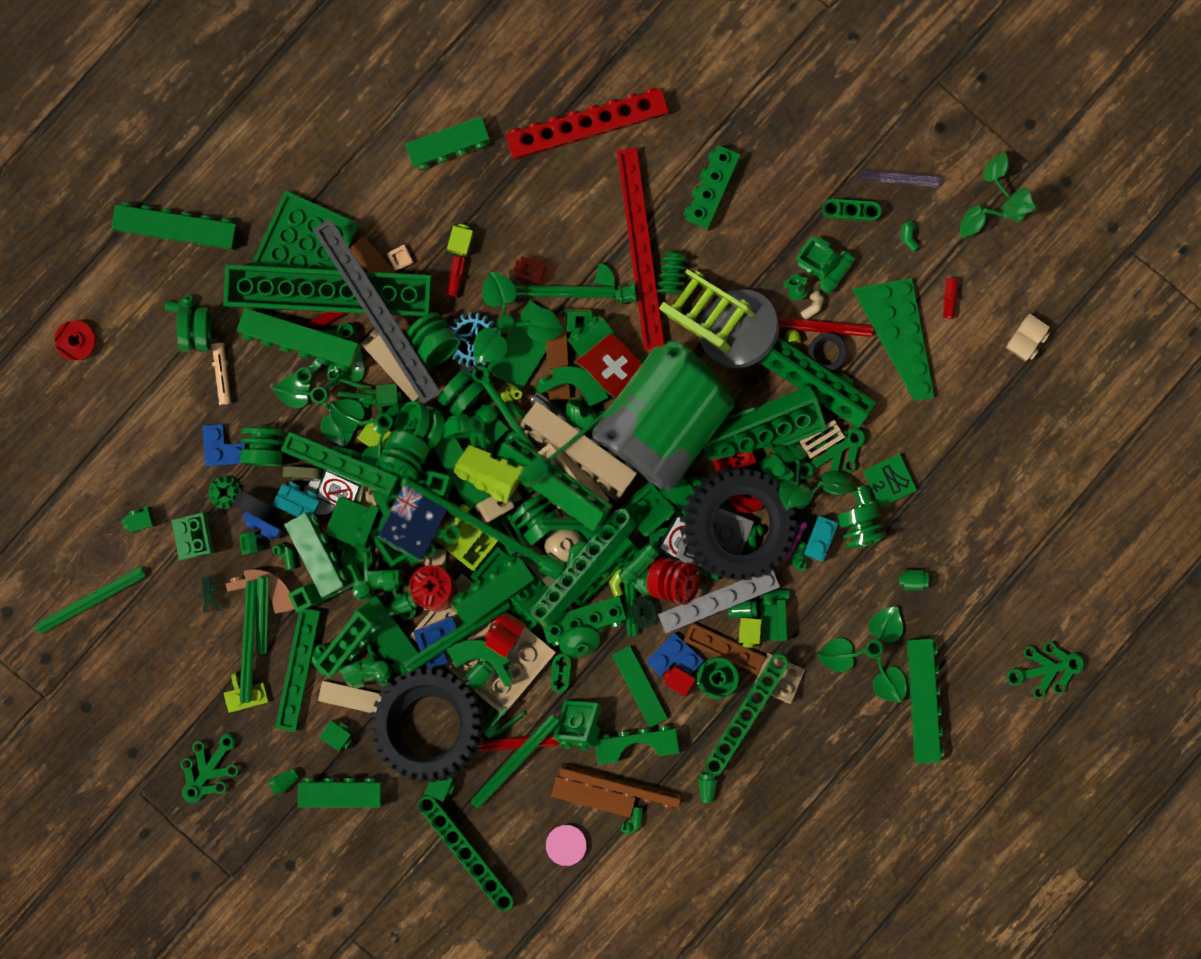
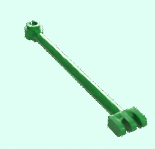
[472,366,538,452]

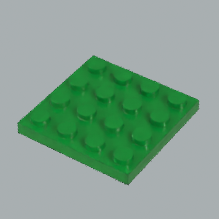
[251,191,359,271]

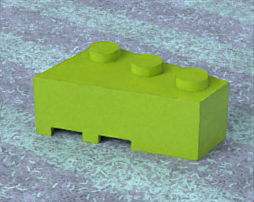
[454,445,524,504]

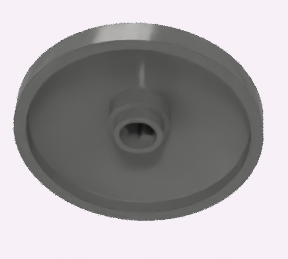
[700,289,780,368]

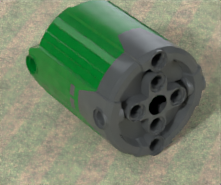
[592,341,734,490]

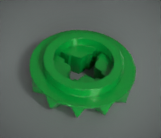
[208,476,241,509]

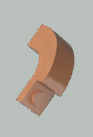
[226,570,295,614]

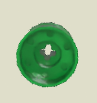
[405,312,460,367]
[239,426,284,466]
[376,431,430,482]
[510,494,563,546]
[837,503,887,548]

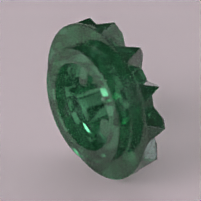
[629,596,658,628]

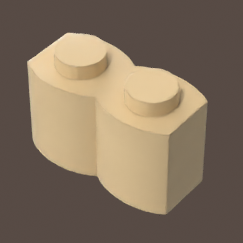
[1005,313,1050,361]

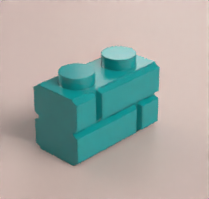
[272,481,321,517]
[803,516,838,562]

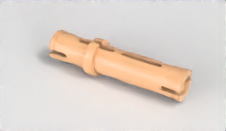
[211,343,232,405]

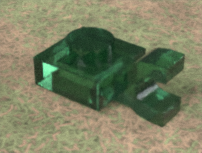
[201,577,221,613]

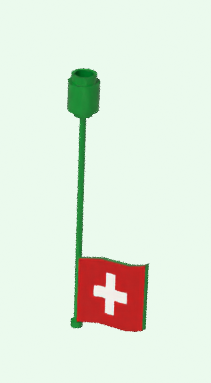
[518,334,642,487]

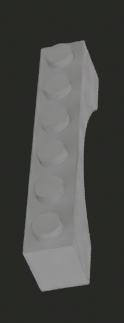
[658,568,780,633]

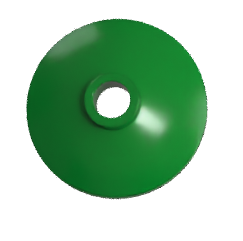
[559,626,600,658]

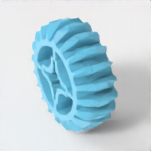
[449,313,498,368]

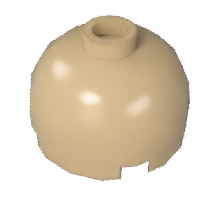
[544,530,584,566]

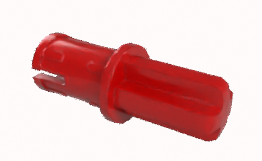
[445,256,465,297]
[942,278,959,319]

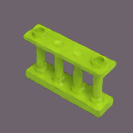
[659,269,755,354]

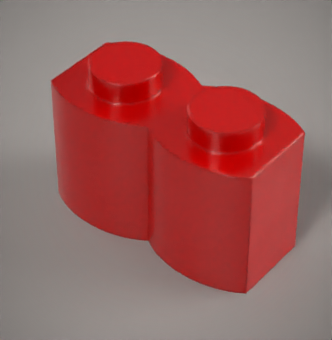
[484,611,527,658]

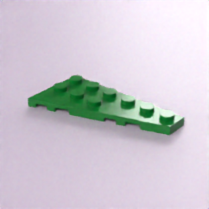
[851,278,934,402]

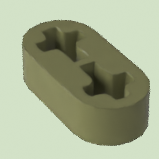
[282,467,322,482]

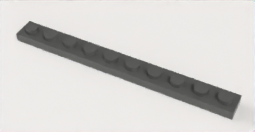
[313,219,441,404]

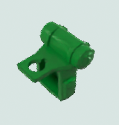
[796,236,855,293]
[442,405,497,452]
[618,544,659,596]
[353,551,403,601]
[340,641,396,688]

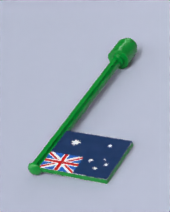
[377,477,567,580]

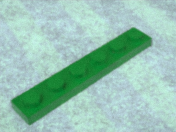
[281,432,399,497]
[275,609,320,732]

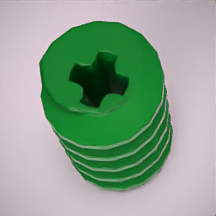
[657,251,688,295]

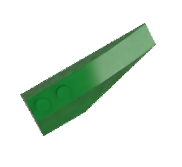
[703,386,827,460]

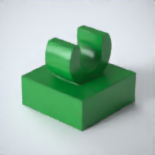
[239,532,264,555]

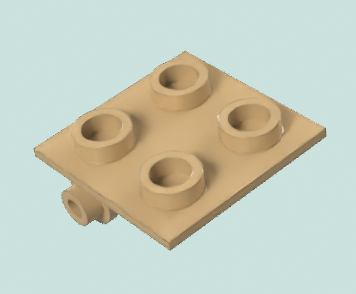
[754,653,805,704]

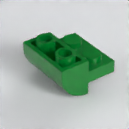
[171,512,215,560]

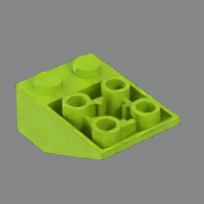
[433,502,499,572]

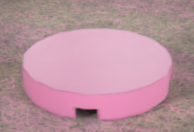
[546,825,586,866]

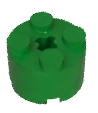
[697,658,738,699]

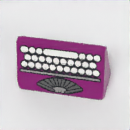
[783,518,807,560]

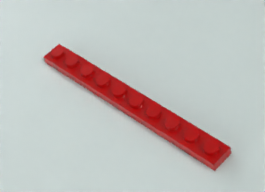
[617,147,664,351]

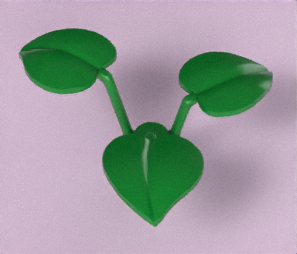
[960,151,1036,239]
[473,272,563,364]
[273,352,365,447]
[329,399,408,469]
[772,442,856,510]
[817,607,906,703]

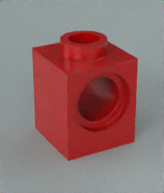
[663,666,695,697]

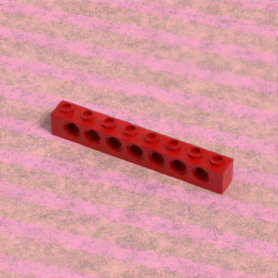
[506,87,668,161]

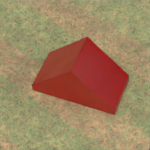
[712,452,756,473]

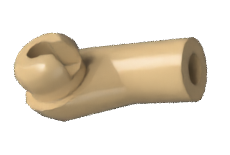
[801,291,824,320]

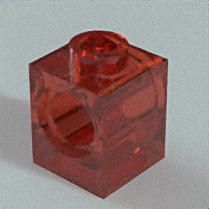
[513,256,546,286]

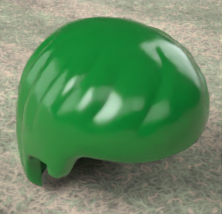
[566,398,604,435]

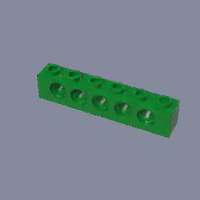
[758,337,876,428]

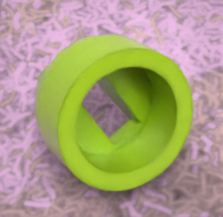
[784,329,801,345]

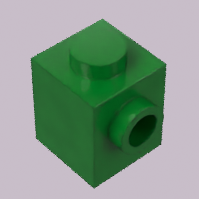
[376,384,403,416]
[319,720,352,751]
[424,777,455,801]

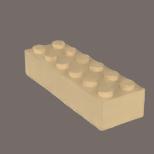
[520,401,637,503]

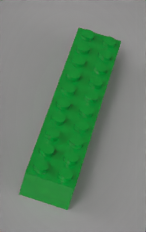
[223,265,432,317]

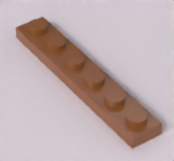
[559,763,681,809]

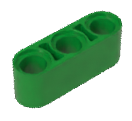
[821,199,881,223]

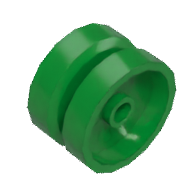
[177,307,212,352]
[436,367,486,416]
[394,401,444,451]

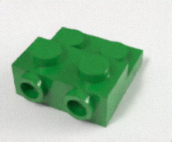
[553,700,602,751]

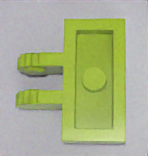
[224,673,269,713]

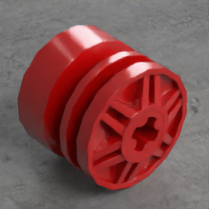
[647,556,700,605]
[409,565,458,612]

